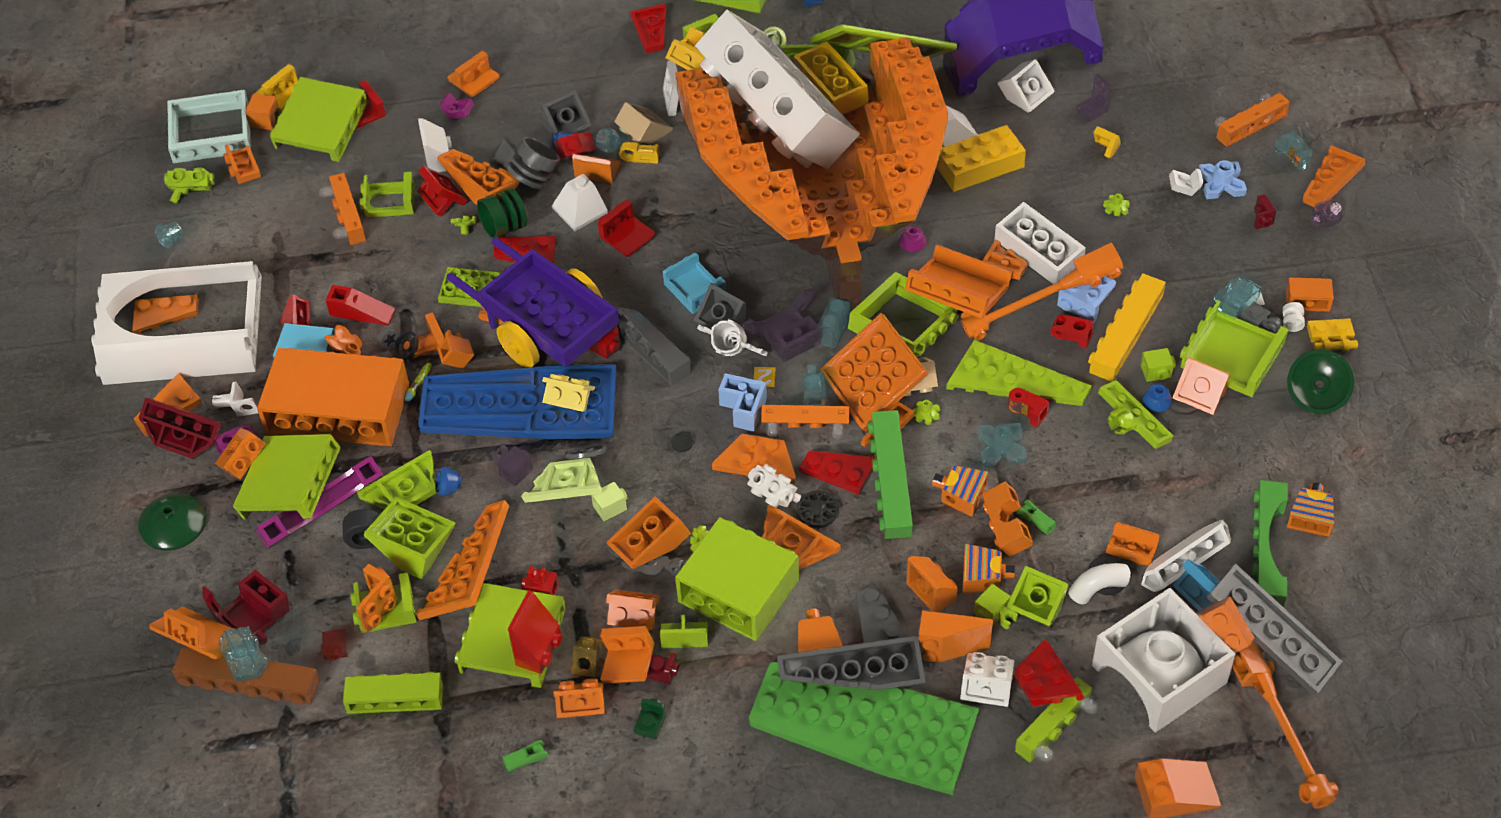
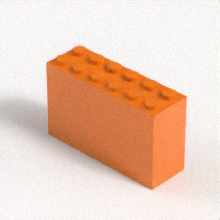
[257,348,410,447]

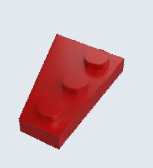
[630,3,666,54]
[799,451,875,495]

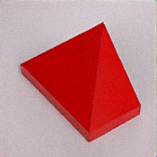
[279,294,311,326]

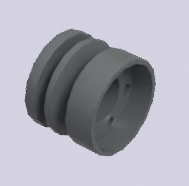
[507,137,560,189]

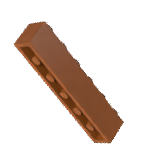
[172,647,320,705]

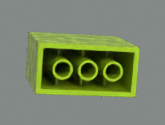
[675,517,799,642]

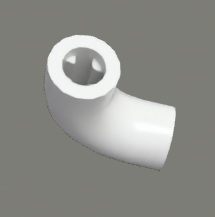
[1068,563,1130,604]

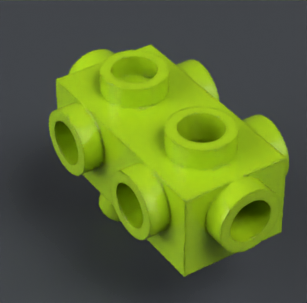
[164,168,215,204]

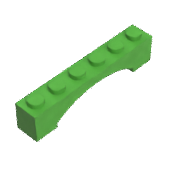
[1251,480,1288,608]

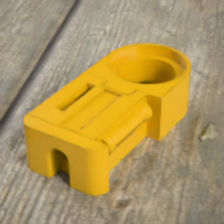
[619,142,660,163]

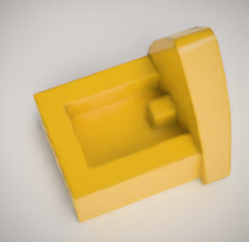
[1093,126,1121,159]

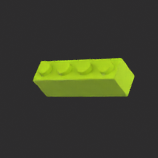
[343,672,443,714]

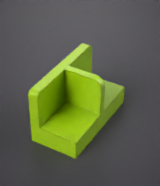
[660,615,708,648]

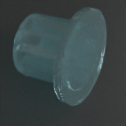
[155,221,183,248]

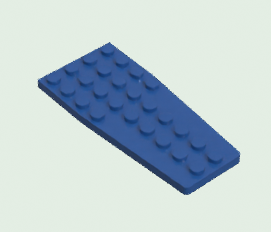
[419,365,617,439]

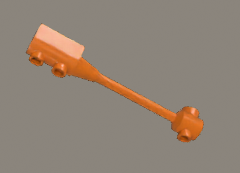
[961,243,1123,341]
[1232,641,1338,809]

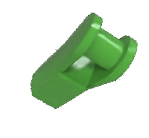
[1016,500,1056,535]
[502,740,548,772]

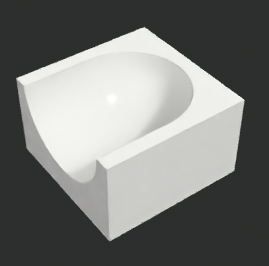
[1092,588,1235,733]

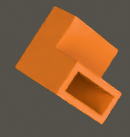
[245,93,278,130]

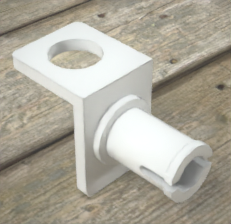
[212,382,258,416]

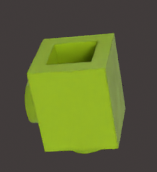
[1140,348,1176,382]

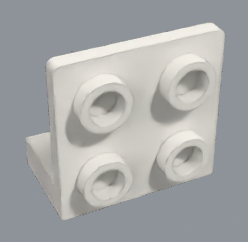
[960,652,1014,707]

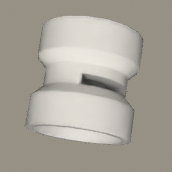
[1282,302,1305,332]

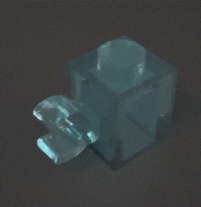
[802,364,826,406]

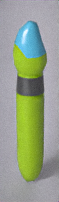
[405,363,432,401]

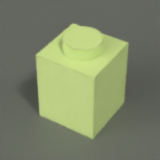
[591,482,628,521]

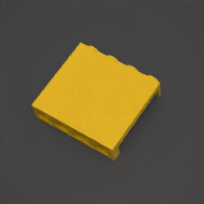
[665,26,727,87]

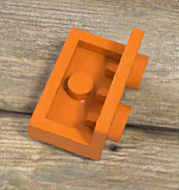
[223,145,261,184]
[1106,522,1160,566]

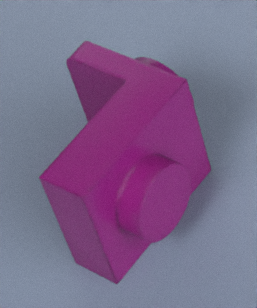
[439,93,474,119]

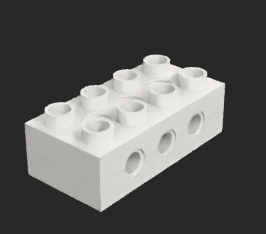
[695,10,860,169]

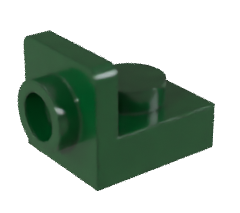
[633,698,666,740]

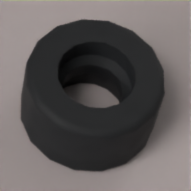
[342,509,379,549]

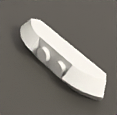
[1141,520,1231,592]

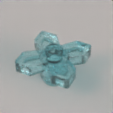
[977,423,1027,466]

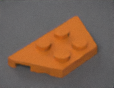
[712,434,796,484]
[762,504,841,570]

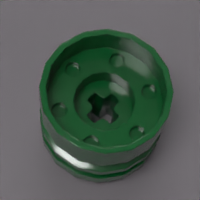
[477,188,527,239]

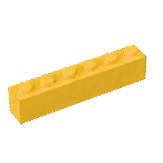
[1088,274,1166,382]

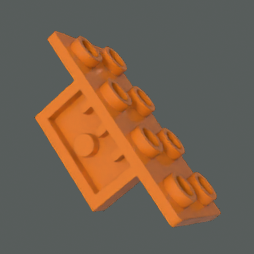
[149,607,249,659]

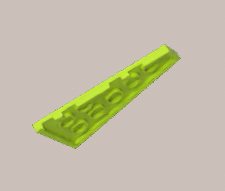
[946,340,1092,406]

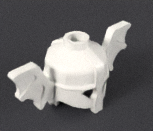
[697,319,768,357]

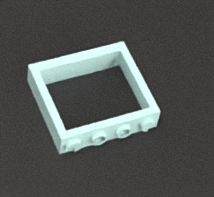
[168,90,251,163]

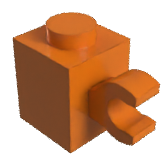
[437,329,474,369]

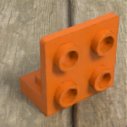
[600,626,655,683]

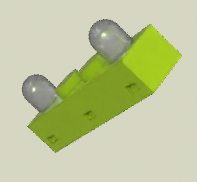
[1015,677,1099,763]

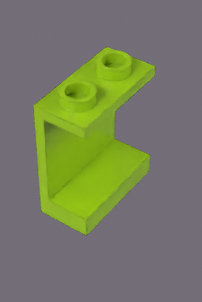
[350,572,417,633]

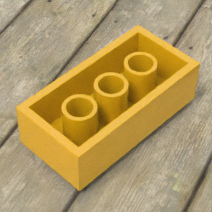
[794,42,868,115]
[936,125,1026,192]

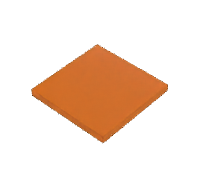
[819,313,929,431]

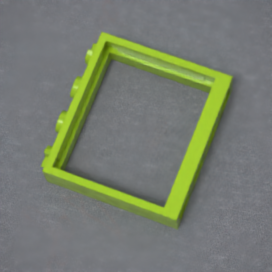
[848,272,959,357]

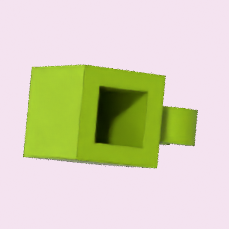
[974,584,1018,629]

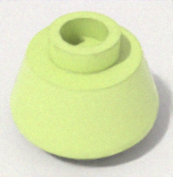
[763,27,786,45]

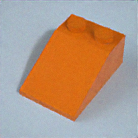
[606,497,691,569]
[918,610,993,662]
[1135,759,1221,818]

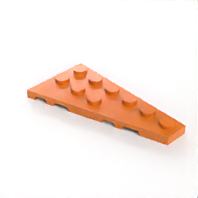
[415,500,509,620]

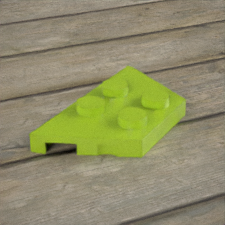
[357,450,436,510]

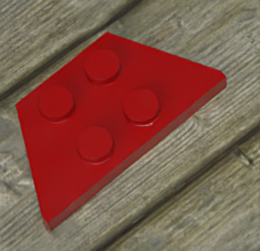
[1013,639,1085,706]

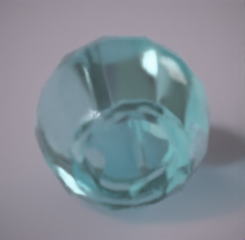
[596,128,620,152]

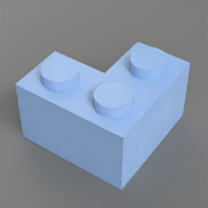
[718,373,767,431]

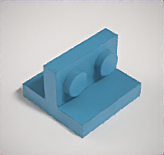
[1172,559,1219,611]

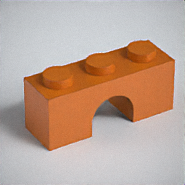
[982,482,1033,557]

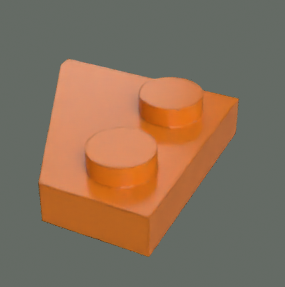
[983,240,1028,280]

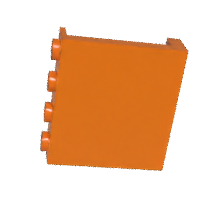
[905,245,1012,318]

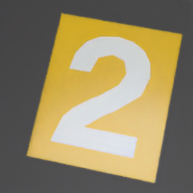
[754,367,776,388]

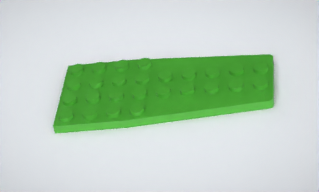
[749,662,979,795]

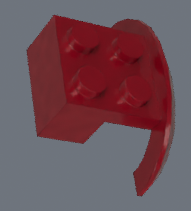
[202,569,290,646]

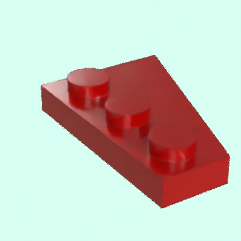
[493,235,556,265]

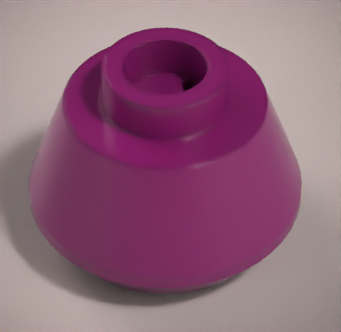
[899,226,927,253]

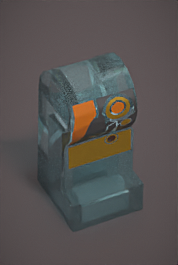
[1275,131,1312,169]

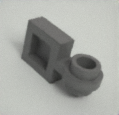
[1240,302,1283,333]

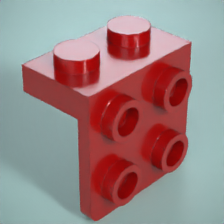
[597,199,655,257]

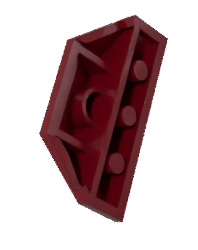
[139,397,222,459]

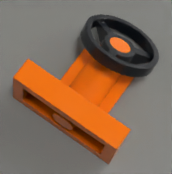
[394,312,445,360]

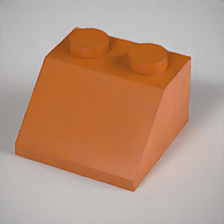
[906,556,958,613]
[1196,596,1254,653]

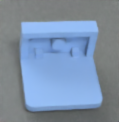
[1057,276,1116,324]

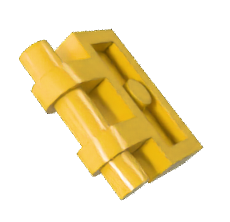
[1307,319,1358,352]

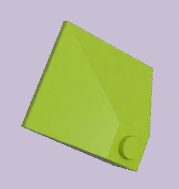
[364,497,456,579]

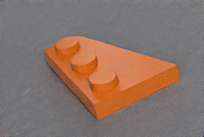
[132,294,199,335]
[134,373,202,437]

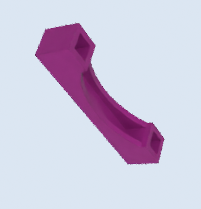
[255,456,383,550]

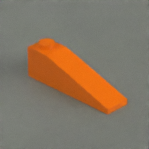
[437,149,519,205]

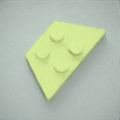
[521,458,603,503]

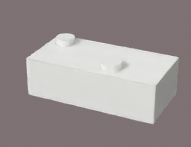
[995,202,1086,284]

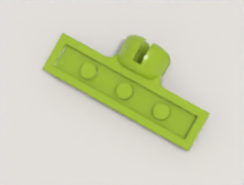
[1098,380,1174,449]

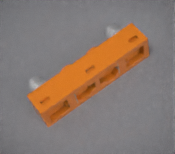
[1214,93,1290,147]
[319,173,366,245]
[761,405,849,439]

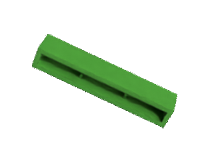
[867,410,913,539]

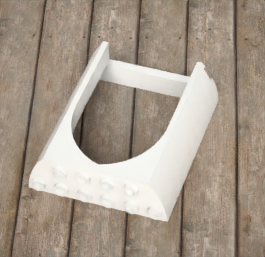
[92,261,261,385]

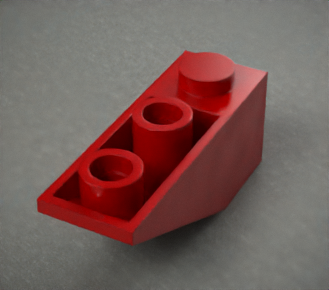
[325,284,395,326]

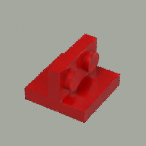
[417,166,468,217]

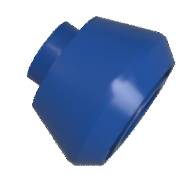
[1142,384,1172,412]
[436,466,461,497]

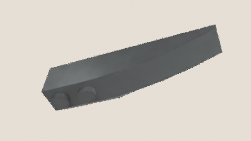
[777,636,926,690]

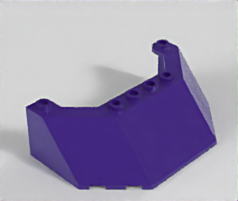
[943,0,1103,97]

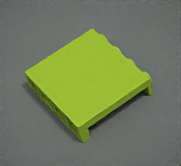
[270,77,368,162]
[1180,301,1289,397]
[233,434,341,519]
[455,583,566,688]

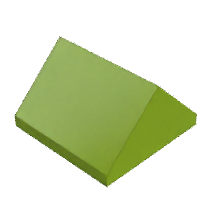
[1006,566,1069,627]

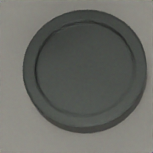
[671,432,693,452]

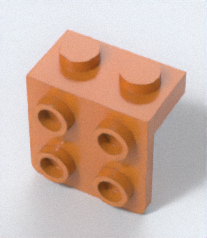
[357,563,398,632]

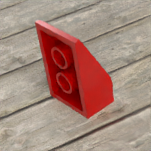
[508,590,562,674]

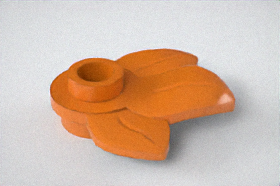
[324,325,362,355]

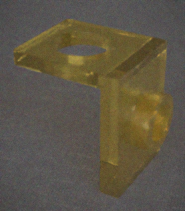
[571,637,603,677]

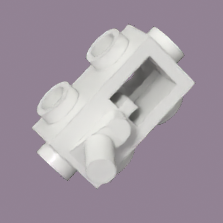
[747,464,801,508]

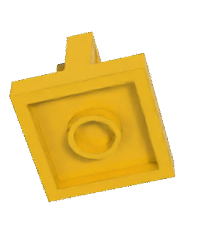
[255,64,298,114]

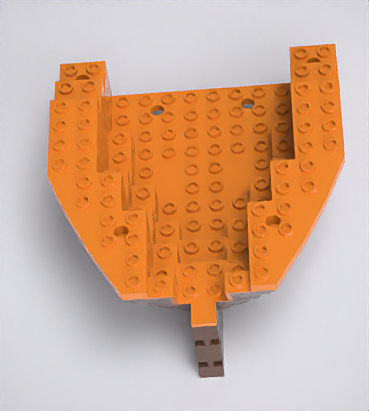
[675,37,948,316]

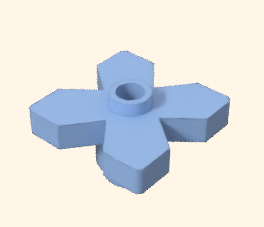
[1198,160,1247,199]

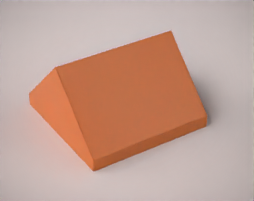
[572,154,621,184]

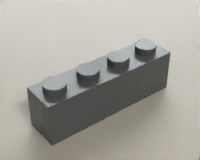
[618,308,691,386]

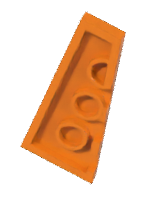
[1303,145,1366,209]

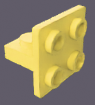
[542,374,595,412]

